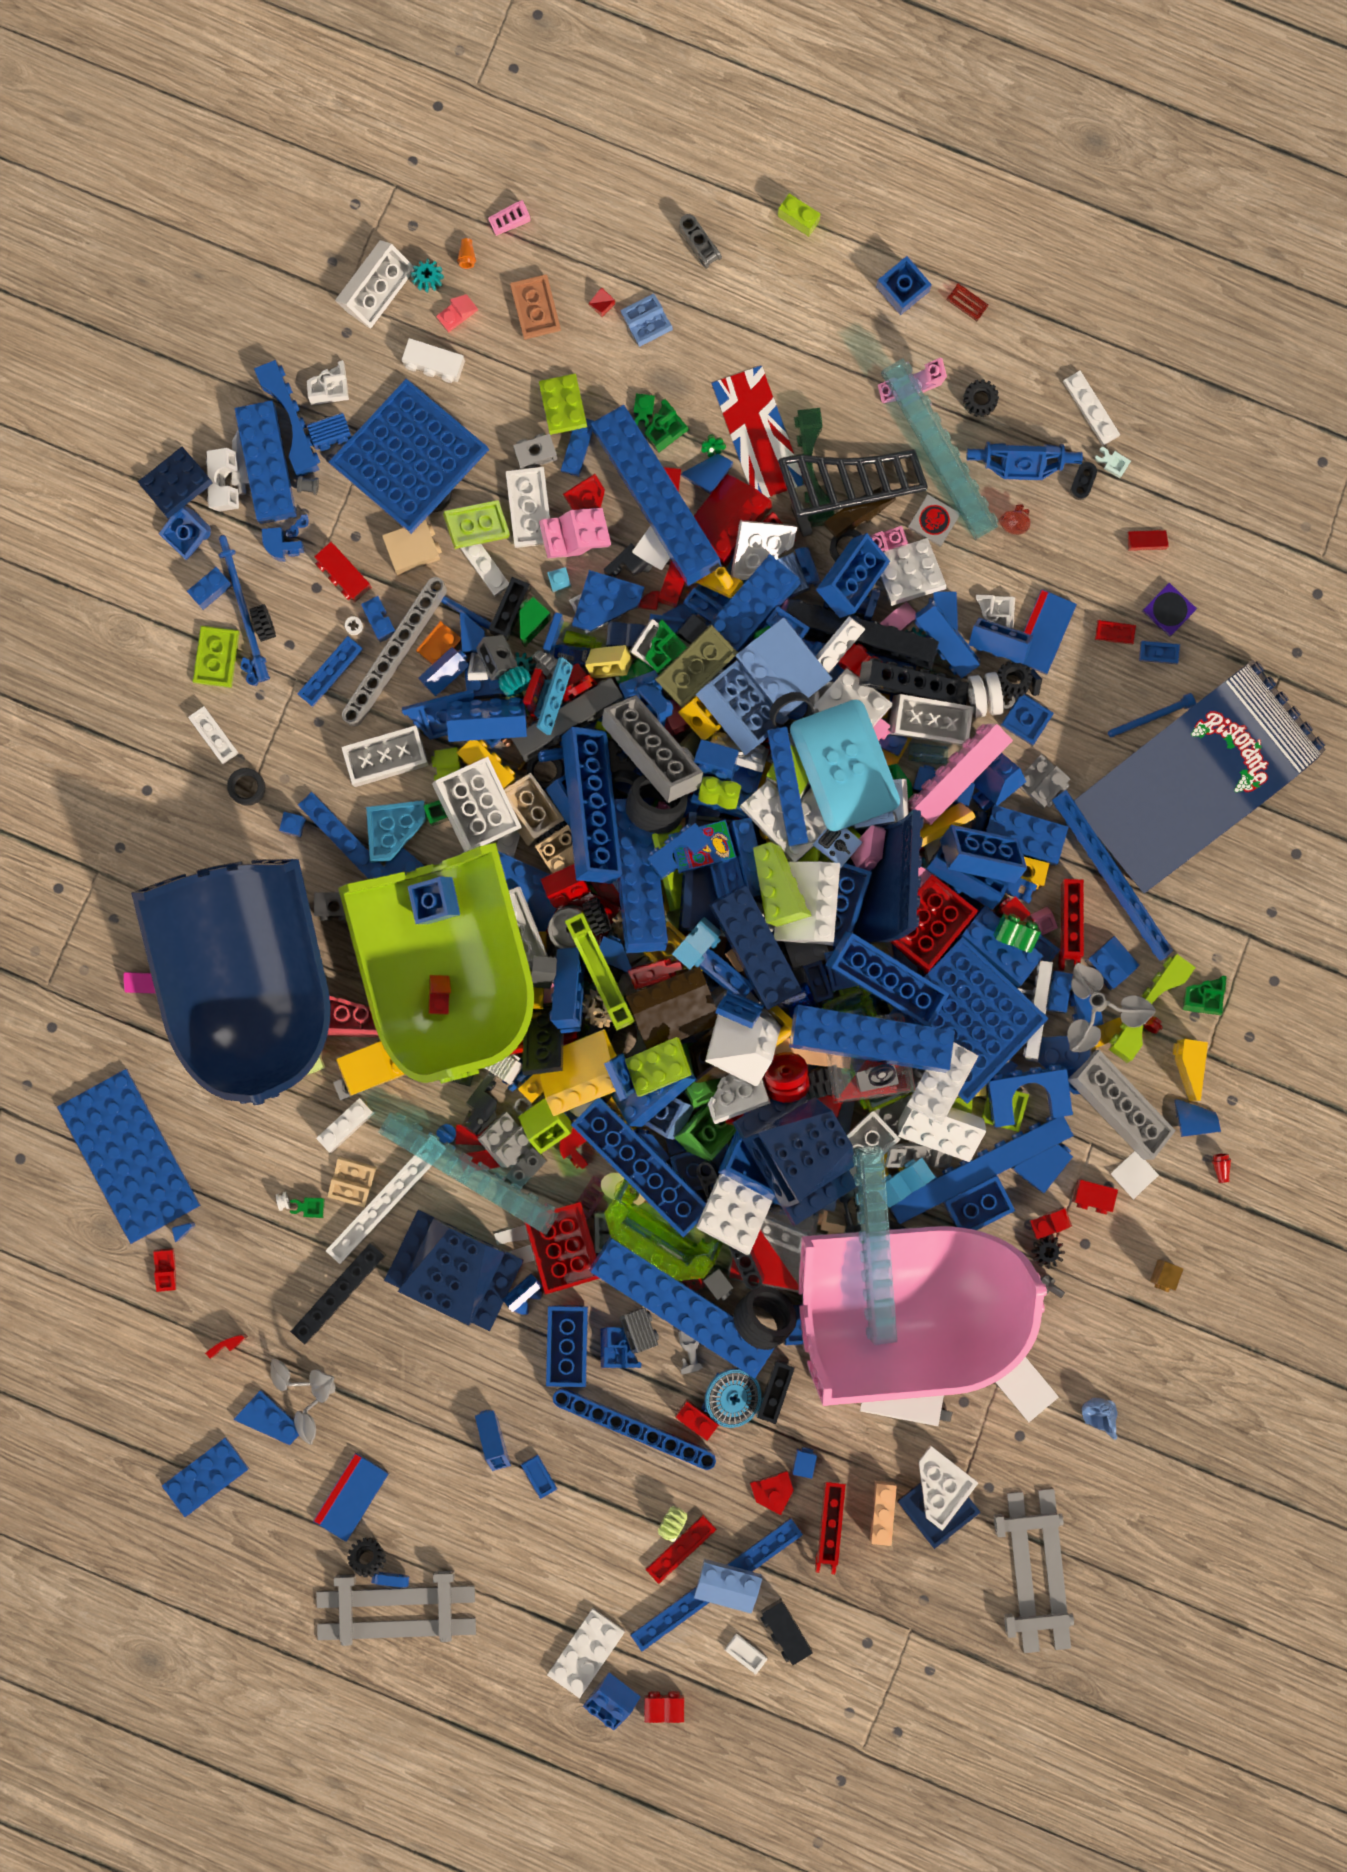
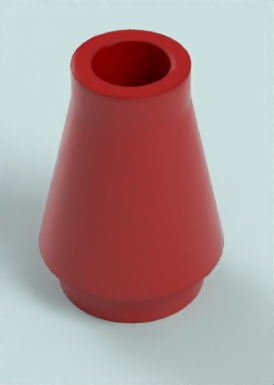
[1212,1153,1231,1183]

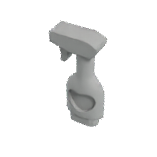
[678,1331,702,1374]

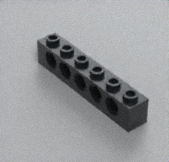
[859,658,969,705]
[290,1242,387,1345]

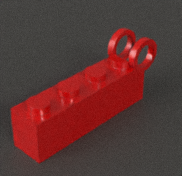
[1058,879,1084,971]
[815,1482,846,1575]

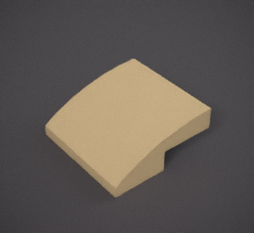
[327,1157,377,1208]

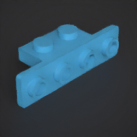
[534,657,573,735]

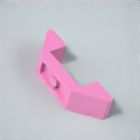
[878,358,947,403]

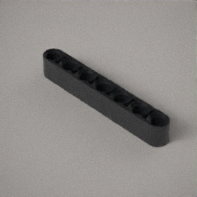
[696,1160,764,1290]

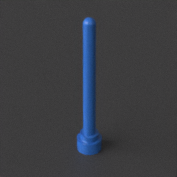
[1108,693,1196,737]

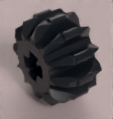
[1031,1235,1065,1269]

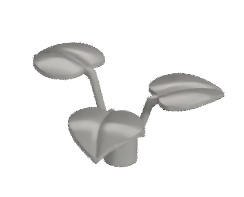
[1067,963,1156,1052]
[271,1359,336,1445]

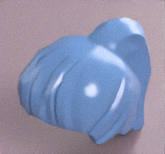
[1081,1398,1118,1440]

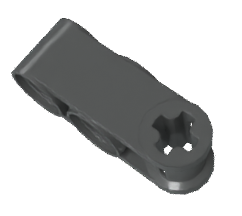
[679,214,722,269]

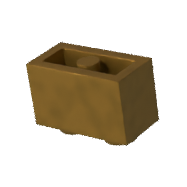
[1150,1260,1184,1293]

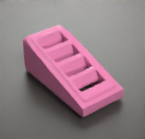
[488,200,531,236]

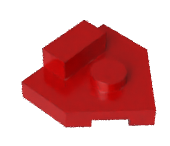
[562,473,605,510]
[750,1471,793,1515]

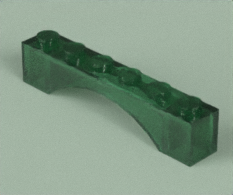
[794,408,835,527]

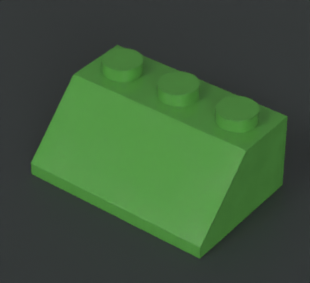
[682,1043,721,1109]
[674,1103,736,1161]

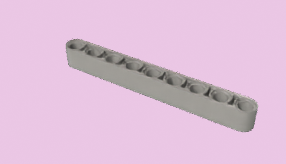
[342,577,447,727]

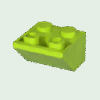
[518,1098,572,1154]

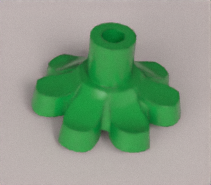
[701,434,726,457]

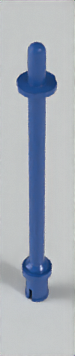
[219,535,270,682]

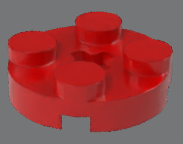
[562,675,597,704]

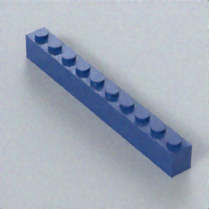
[890,1116,1074,1224]

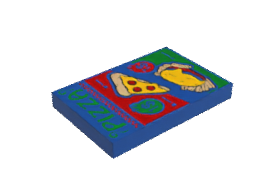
[668,820,736,874]

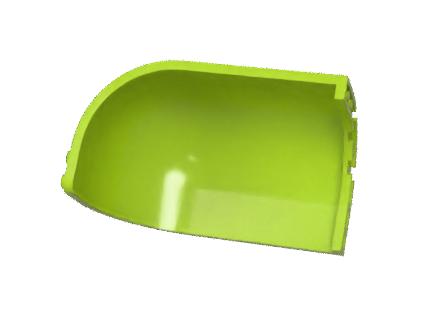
[338,843,534,1084]

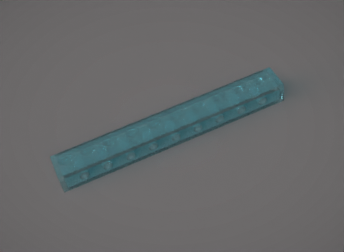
[881,358,998,540]
[378,1112,558,1234]
[853,1145,897,1345]

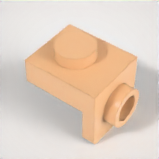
[817,1210,845,1235]

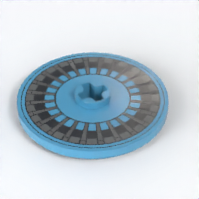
[705,1369,761,1428]

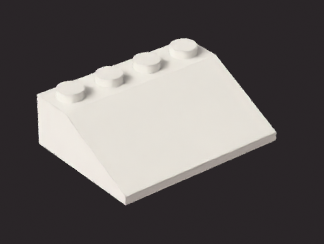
[432,757,522,852]
[774,862,840,945]
[860,1395,944,1426]

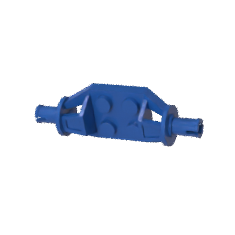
[966,441,1083,480]

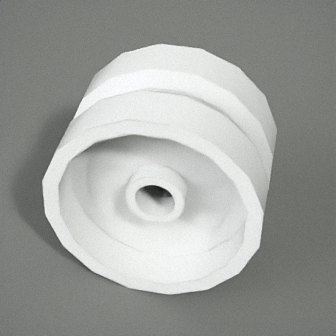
[968,672,1003,718]

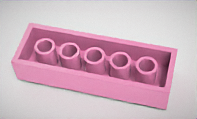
[908,724,1013,824]

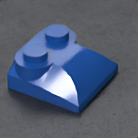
[159,506,211,560]
[637,685,673,727]

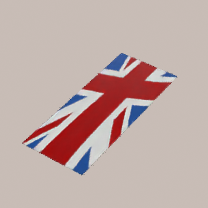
[712,366,805,497]

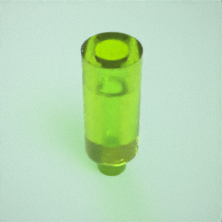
[563,630,603,650]

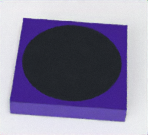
[1142,583,1197,637]

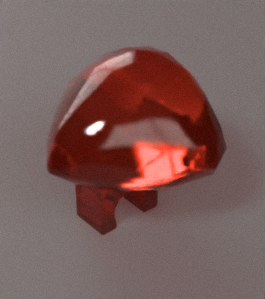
[999,504,1031,535]

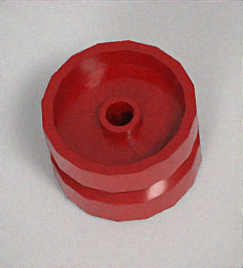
[764,1052,809,1102]

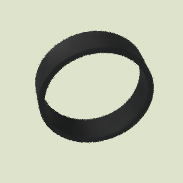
[769,692,814,733]

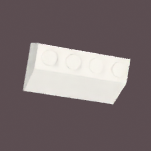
[335,240,414,328]

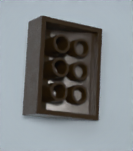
[626,966,718,1050]

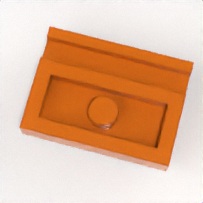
[416,621,461,665]

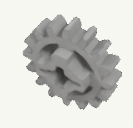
[532,650,558,680]

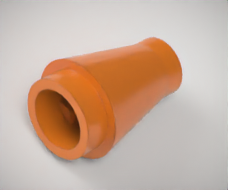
[457,238,476,269]

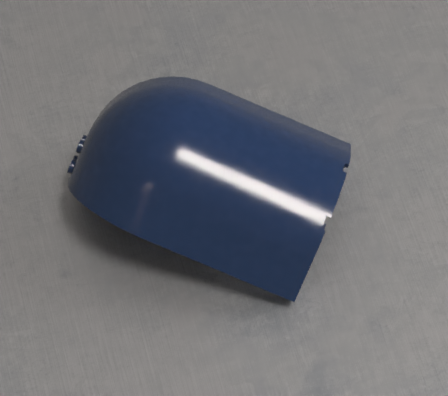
[131,859,330,1105]

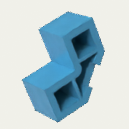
[672,917,722,969]
[876,1158,935,1208]

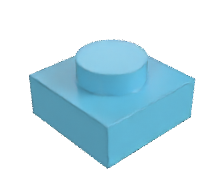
[547,567,571,592]

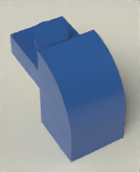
[262,527,304,562]

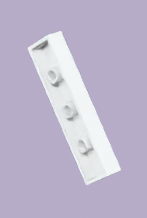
[1023,961,1053,1062]

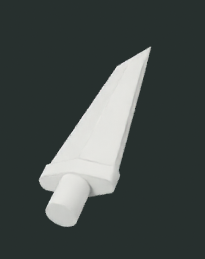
[231,430,250,495]

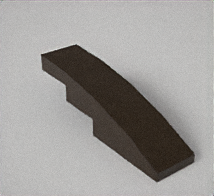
[824,486,896,539]

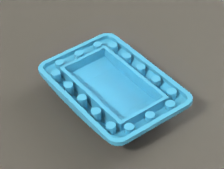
[790,700,900,832]

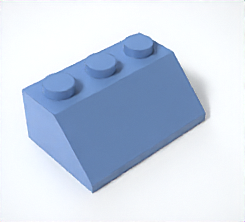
[694,1559,762,1613]

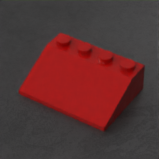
[694,474,772,567]
[890,874,978,974]
[523,1202,600,1295]

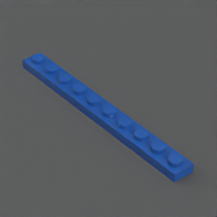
[1052,790,1173,961]
[630,1518,803,1651]

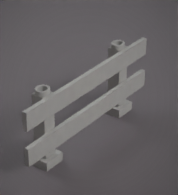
[993,1489,1074,1653]
[316,1570,476,1646]

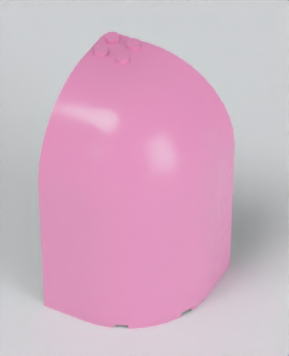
[799,1226,1047,1406]

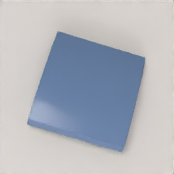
[620,294,673,347]

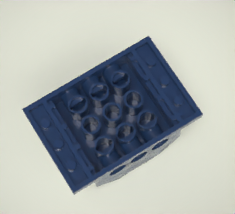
[732,1096,858,1226]
[384,1209,524,1331]

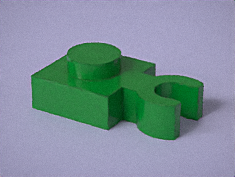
[634,393,655,429]
[290,1197,325,1218]

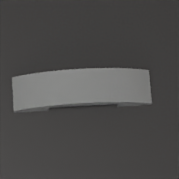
[885,1143,953,1168]

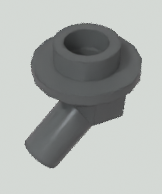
[1040,1275,1065,1298]

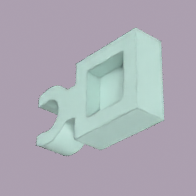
[1094,447,1131,478]

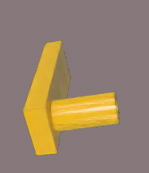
[696,567,743,598]
[766,1005,793,1047]

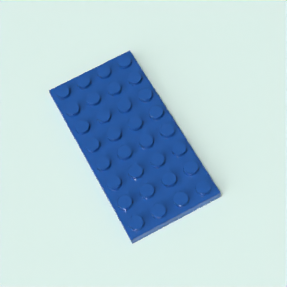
[57,1069,201,1244]

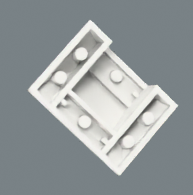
[705,993,781,1086]

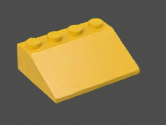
[540,1029,616,1116]

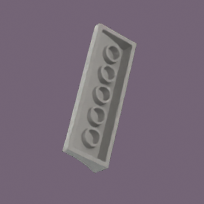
[1068,1050,1176,1160]

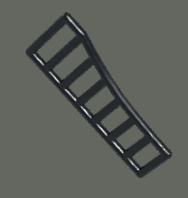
[778,449,928,517]

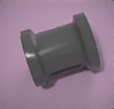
[297,475,319,495]

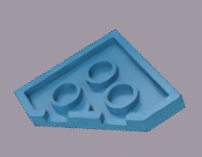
[366,800,426,863]

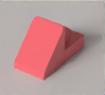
[436,294,478,333]

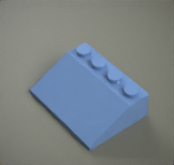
[735,617,833,717]
[696,659,789,755]

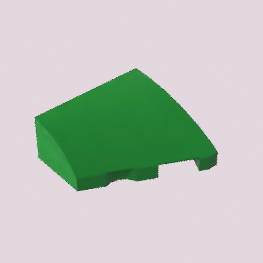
[645,399,689,453]
[645,620,687,674]
[1182,975,1227,1016]

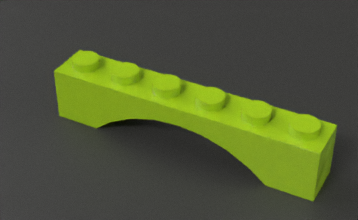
[565,912,635,1030]
[1108,954,1196,1063]

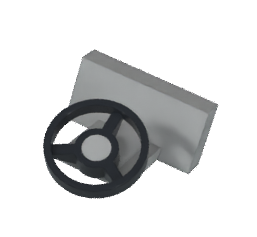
[855,1064,899,1093]

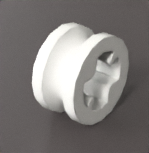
[345,616,363,635]
[276,1192,290,1211]

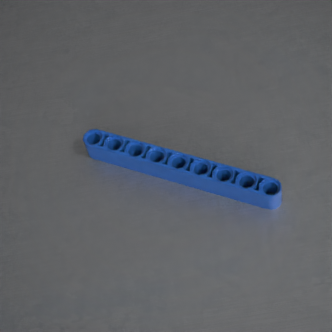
[553,1388,716,1470]

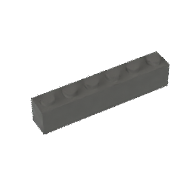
[511,678,624,762]

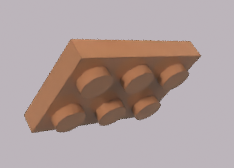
[510,274,561,340]

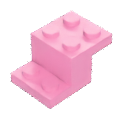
[539,508,611,558]

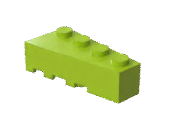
[753,842,812,927]

